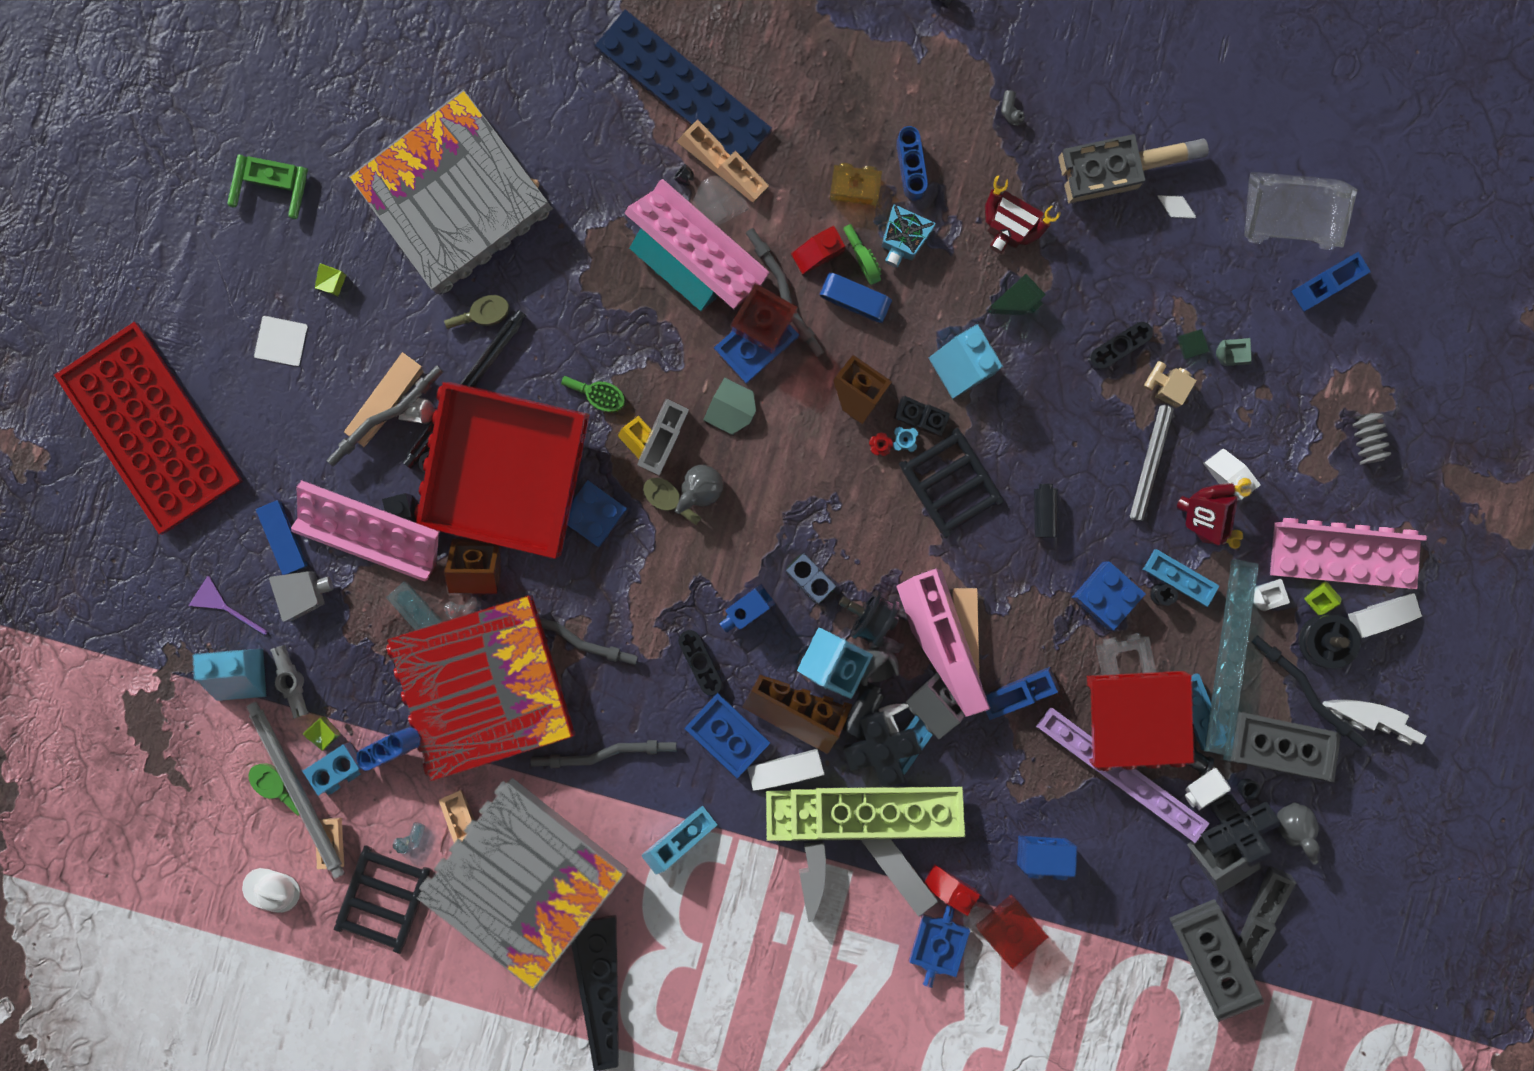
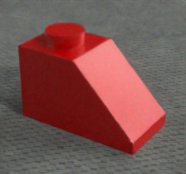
[791,225,845,275]
[924,864,980,916]

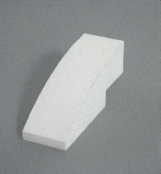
[1348,593,1422,638]
[747,749,824,791]

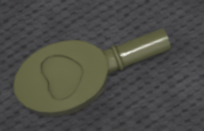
[444,295,510,329]
[643,478,701,525]

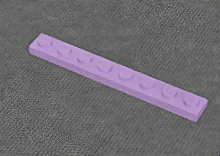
[1036,707,1210,843]

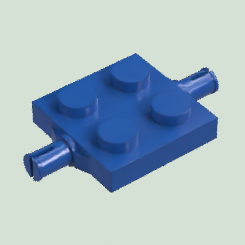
[909,904,970,988]

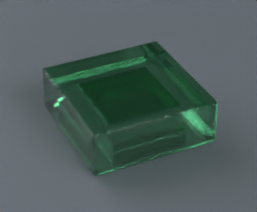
[1177,329,1209,360]

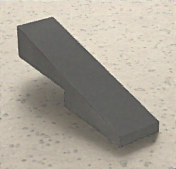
[1237,865,1296,970]

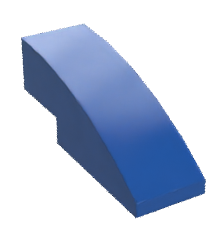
[1292,251,1371,311]
[985,667,1060,720]

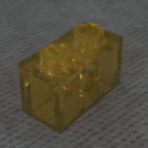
[830,163,882,206]

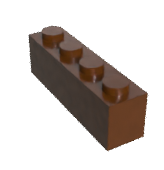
[742,675,853,754]

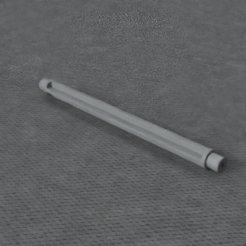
[247,702,345,879]

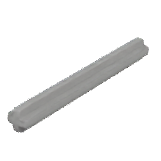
[1130,405,1173,521]

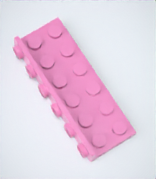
[625,179,769,309]
[291,480,439,581]
[1270,518,1427,589]

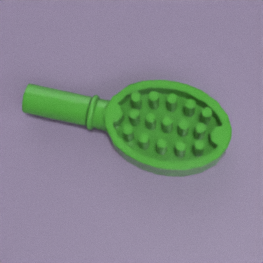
[843,224,881,285]
[561,376,625,412]
[249,763,300,816]

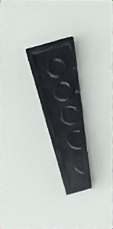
[571,915,619,1071]

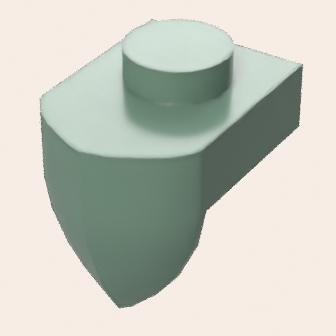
[1216,338,1251,366]

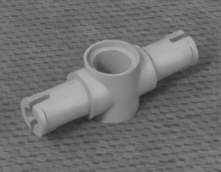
[270,645,309,719]

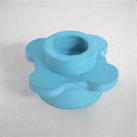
[893,427,918,452]

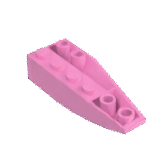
[897,569,990,717]

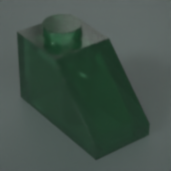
[987,274,1046,315]

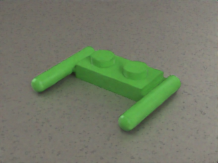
[228,155,308,219]

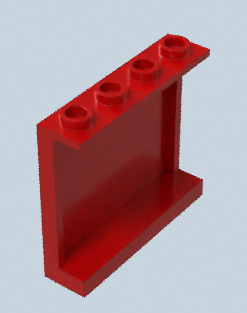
[1087,671,1194,771]

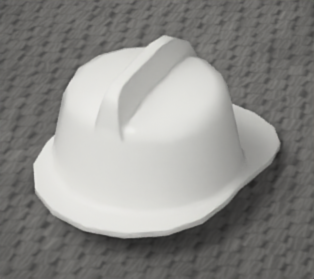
[242,868,300,913]

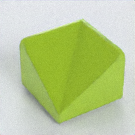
[315,263,346,297]
[303,717,341,751]

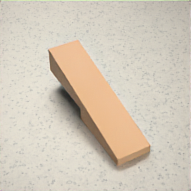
[677,120,769,202]
[344,352,424,447]
[952,588,979,676]
[439,790,475,843]

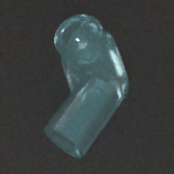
[393,822,425,854]

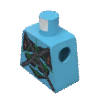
[882,204,935,267]

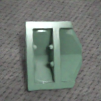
[703,378,756,435]

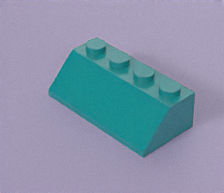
[629,228,718,311]

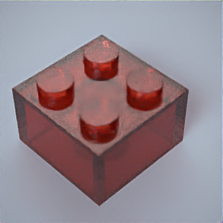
[731,283,798,354]
[976,894,1049,970]

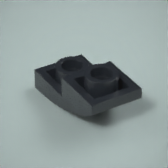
[894,396,950,436]

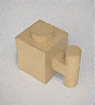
[1144,361,1197,408]

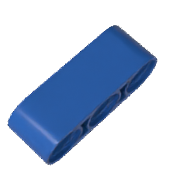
[897,126,928,201]
[819,273,892,323]
[357,727,420,771]

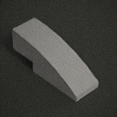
[637,399,689,475]
[799,840,826,922]

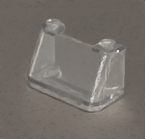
[1244,172,1358,250]

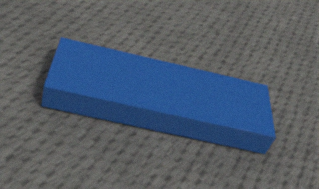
[255,500,307,575]

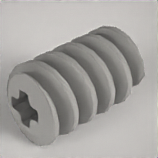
[1351,413,1391,465]

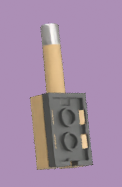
[1058,134,1209,203]

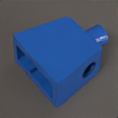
[719,584,775,633]

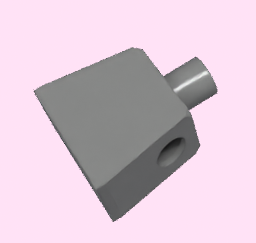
[269,572,333,622]

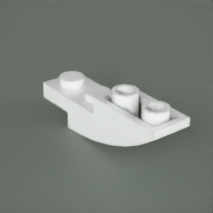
[1323,700,1426,745]

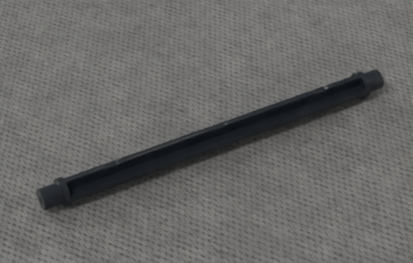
[402,310,526,469]

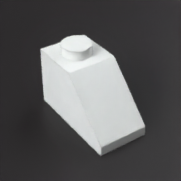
[1203,449,1260,500]
[1185,768,1230,810]

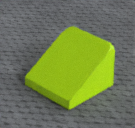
[1305,581,1341,615]

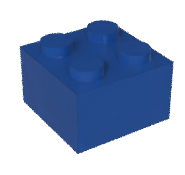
[1071,561,1146,630]
[1017,836,1077,880]

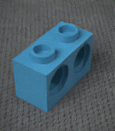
[302,742,361,796]

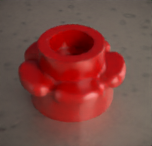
[869,433,893,456]

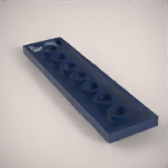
[595,9,772,162]

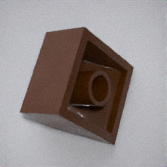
[444,539,501,593]

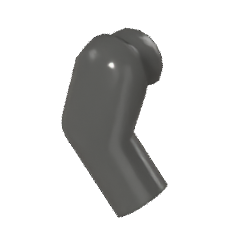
[1001,90,1025,125]

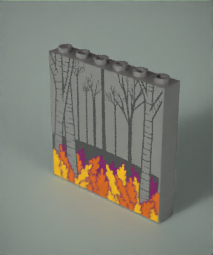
[348,89,553,295]
[417,778,628,990]

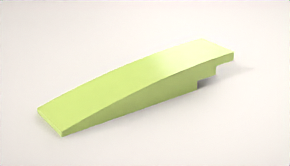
[766,787,965,841]

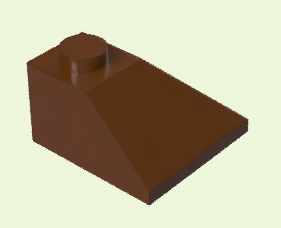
[833,355,892,424]

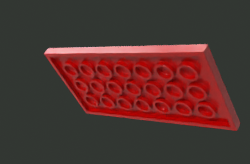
[54,321,243,535]

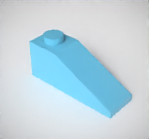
[641,806,717,875]

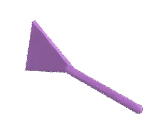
[189,575,267,635]

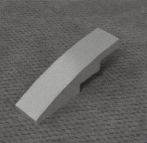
[861,839,938,917]

